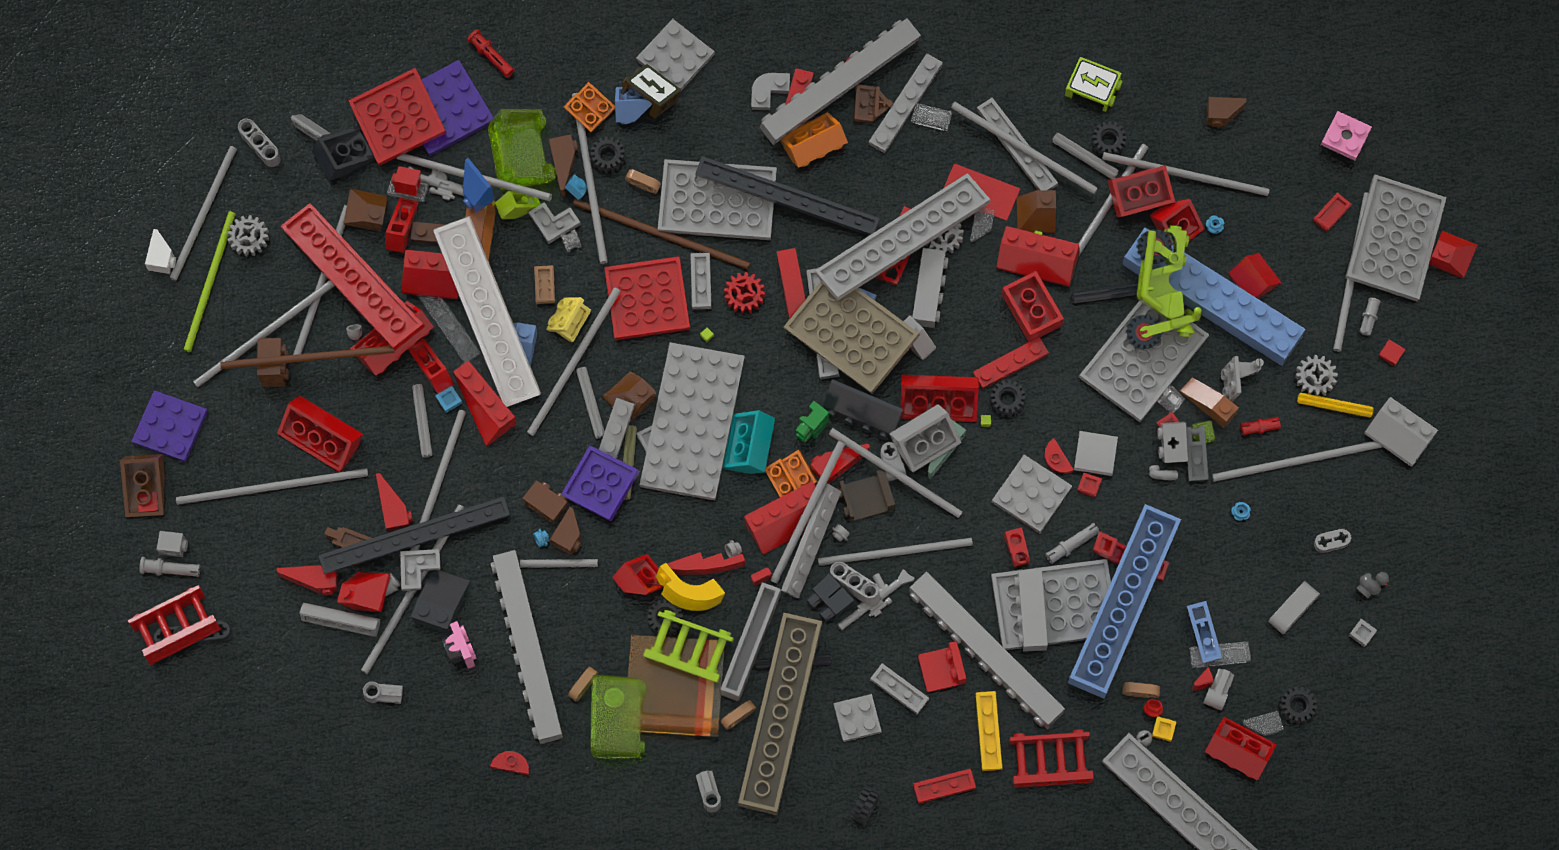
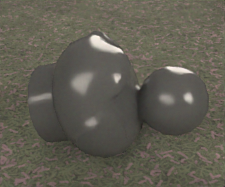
[1357,572,1389,598]

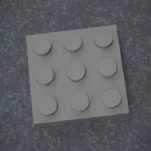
[636,19,715,91]
[992,455,1072,534]

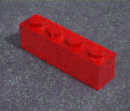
[453,361,517,447]

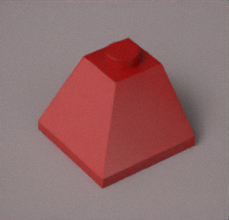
[1150,199,1205,242]
[1429,231,1477,279]
[612,554,664,595]
[337,572,391,612]

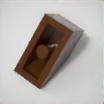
[1207,97,1246,127]
[550,507,582,555]

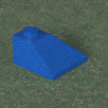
[463,158,494,213]

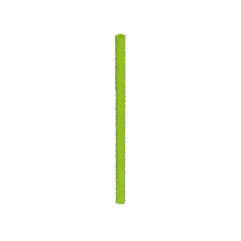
[183,211,236,352]

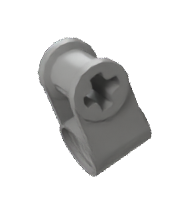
[881,442,906,481]

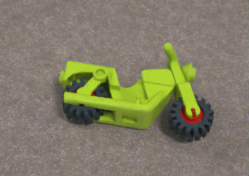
[1125,226,1202,349]

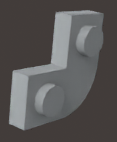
[751,73,790,110]

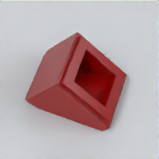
[1192,667,1213,691]

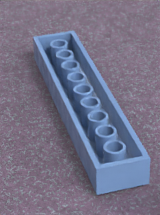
[1122,228,1305,366]
[1068,504,1181,699]

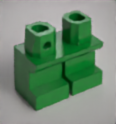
[796,401,830,443]

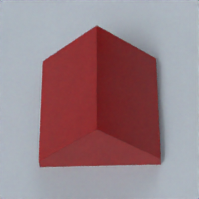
[1228,253,1281,299]

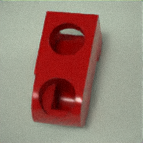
[1004,527,1030,567]

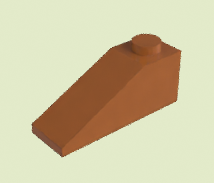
[1180,377,1239,428]

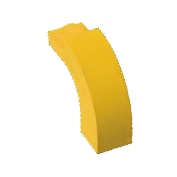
[656,563,725,611]

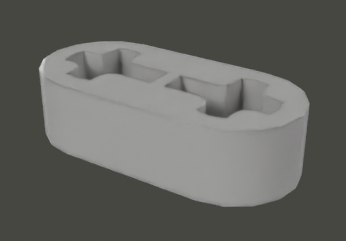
[1314,529,1351,553]

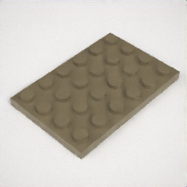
[784,282,920,394]

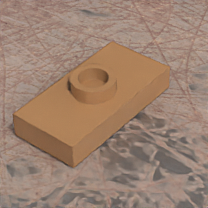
[534,265,555,304]

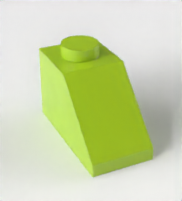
[495,191,541,219]

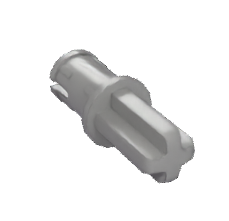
[1360,298,1381,336]

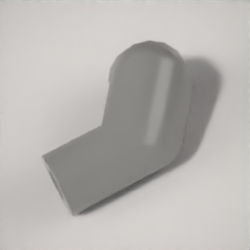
[1149,465,1178,480]

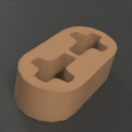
[625,170,661,194]
[568,667,598,702]
[1122,682,1160,698]
[721,700,757,730]

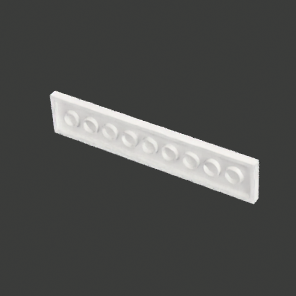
[433,216,541,407]

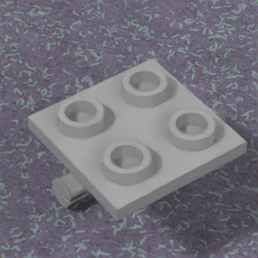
[1221,356,1264,402]

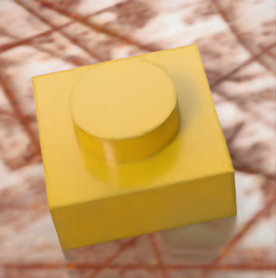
[1152,716,1176,742]

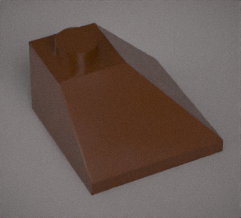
[343,189,387,232]
[1017,190,1056,234]
[603,371,657,423]

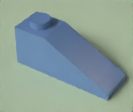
[1187,601,1222,663]

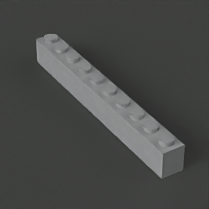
[760,18,921,145]
[491,550,563,744]
[909,572,1065,729]

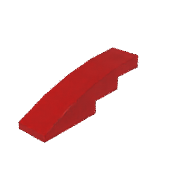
[777,248,805,320]
[667,552,745,575]

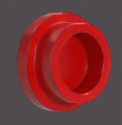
[1143,699,1163,717]

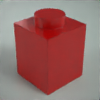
[392,166,421,196]

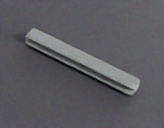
[1053,133,1119,179]
[576,367,605,439]
[412,384,432,457]

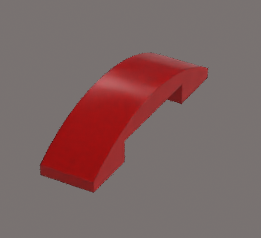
[1093,532,1169,581]

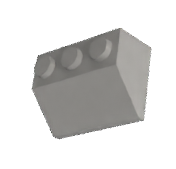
[1364,397,1438,467]
[890,405,961,472]

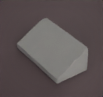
[291,114,330,141]

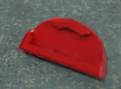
[1045,438,1074,474]
[490,751,529,775]

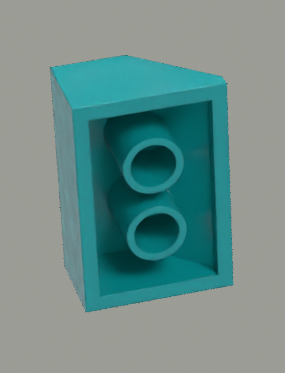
[722,410,775,474]

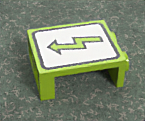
[1065,57,1123,112]

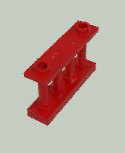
[128,585,221,665]
[1009,730,1093,788]

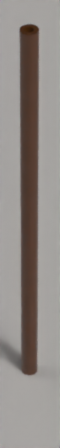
[573,198,750,270]

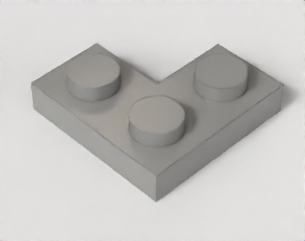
[529,202,581,244]
[400,549,441,591]

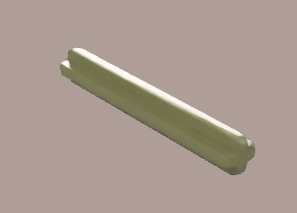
[623,425,637,500]

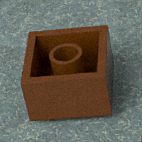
[257,338,289,387]

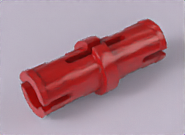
[1240,417,1281,435]

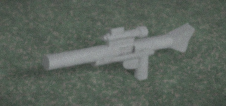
[409,166,464,201]
[837,569,914,631]

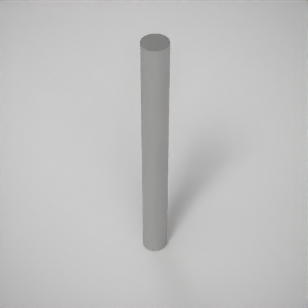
[520,559,598,568]

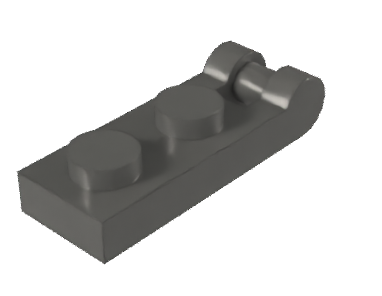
[1186,426,1209,481]

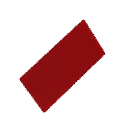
[943,164,1020,220]

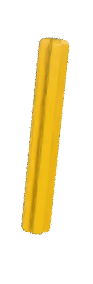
[1297,393,1373,418]

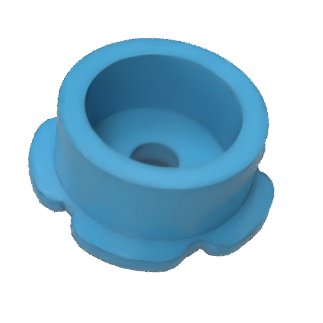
[1206,216,1224,234]
[1231,502,1251,521]
[533,529,550,547]

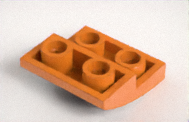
[563,82,615,132]
[765,450,818,497]

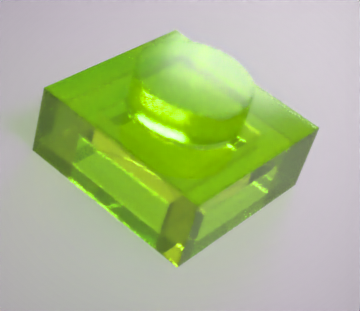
[1192,421,1215,443]

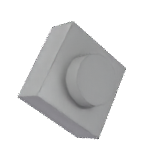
[1349,619,1377,647]

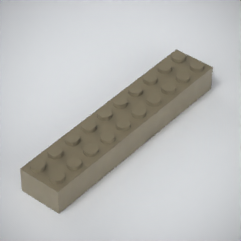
[738,613,822,815]

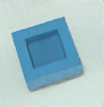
[565,174,587,200]
[435,386,462,413]

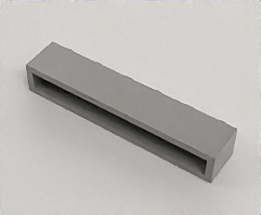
[720,582,781,701]

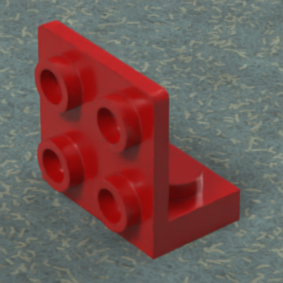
[918,641,966,692]

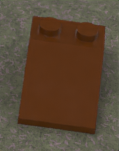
[120,454,165,517]

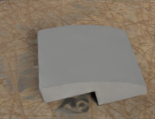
[1074,431,1118,476]

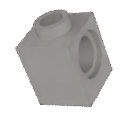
[157,531,188,557]

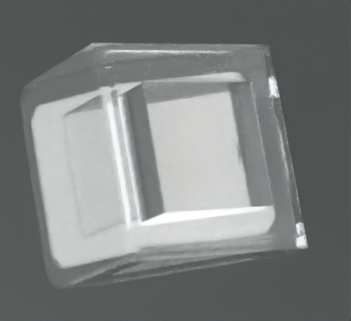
[1157,386,1185,413]

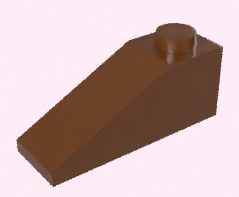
[549,134,578,197]

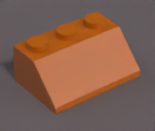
[780,112,848,168]

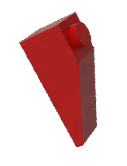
[385,197,418,253]
[408,338,454,394]
[811,444,870,484]
[376,473,413,533]
[277,565,338,595]

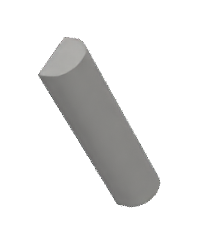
[300,603,380,637]

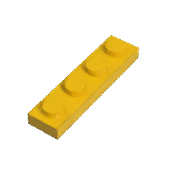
[976,691,1002,771]

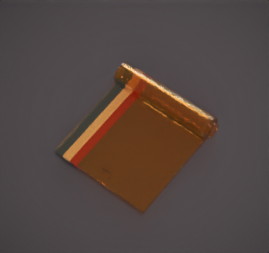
[620,635,725,737]

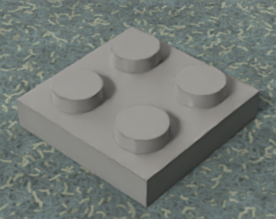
[834,694,881,742]

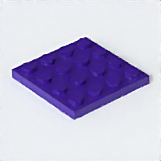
[422,60,495,157]

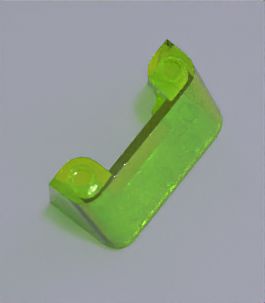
[488,109,556,190]
[591,675,646,758]

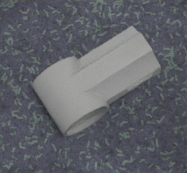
[1203,669,1234,711]
[363,682,403,704]
[696,771,721,813]

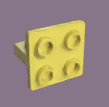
[546,298,591,342]

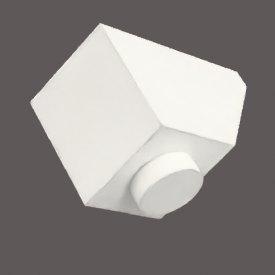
[145,229,176,274]

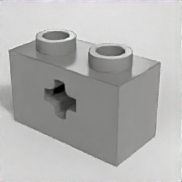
[1157,422,1188,463]

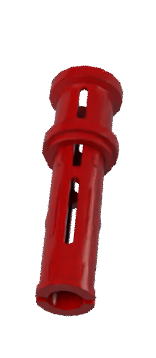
[467,29,515,78]

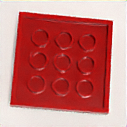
[349,68,447,166]
[604,257,690,340]

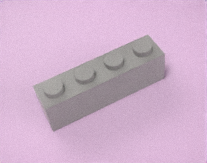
[912,248,948,328]
[1014,569,1048,651]

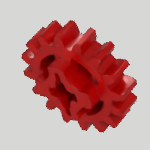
[724,272,765,314]

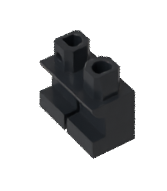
[807,573,854,622]

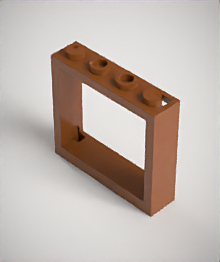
[465,181,496,262]

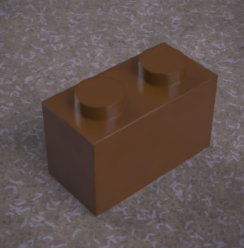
[522,480,568,525]

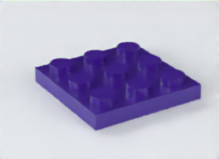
[131,390,208,463]
[562,445,639,521]

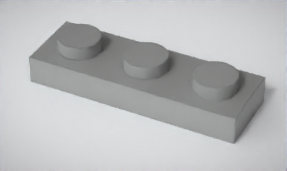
[691,253,711,309]
[599,398,635,459]
[870,664,929,715]

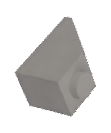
[903,316,936,361]

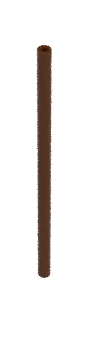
[220,346,395,369]

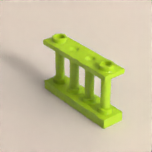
[643,610,734,683]

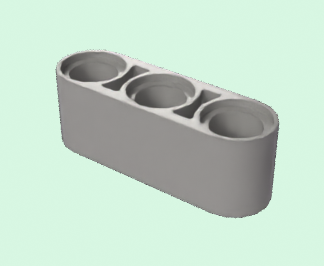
[238,119,281,167]
[830,562,880,606]
[1268,581,1320,634]

